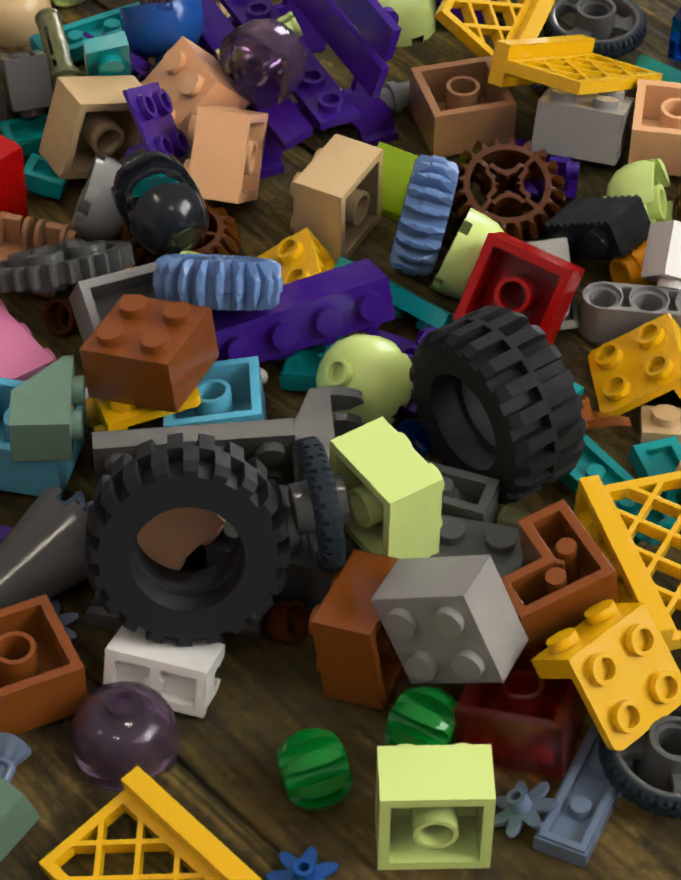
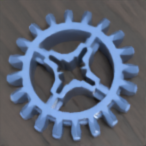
[389,154,459,277]
[153,253,283,311]

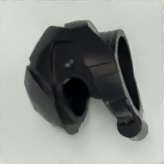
[111,147,209,259]

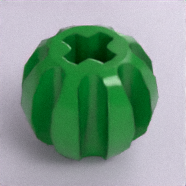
[385,685,463,746]
[276,728,353,812]

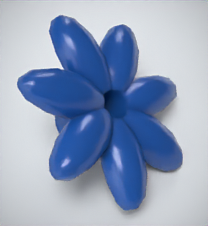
[266,846,339,880]

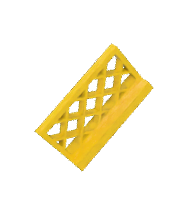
[434,0,555,58]
[487,34,663,95]
[573,471,681,651]
[38,765,262,880]

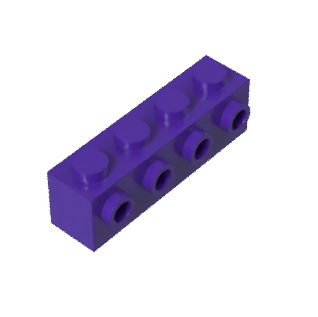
[212,258,396,363]

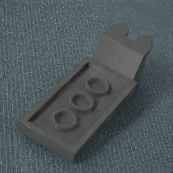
[91,387,364,486]

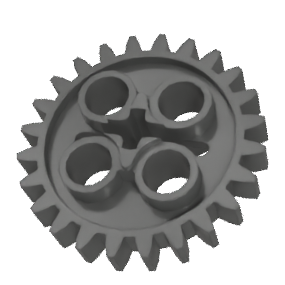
[0,239,135,294]

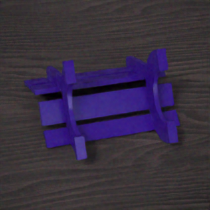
[197,0,402,179]

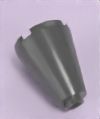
[0,485,89,609]

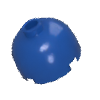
[120,0,204,65]

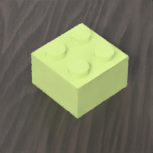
[330,416,445,559]
[375,743,496,870]

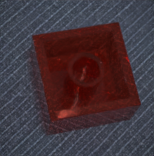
[454,647,588,779]

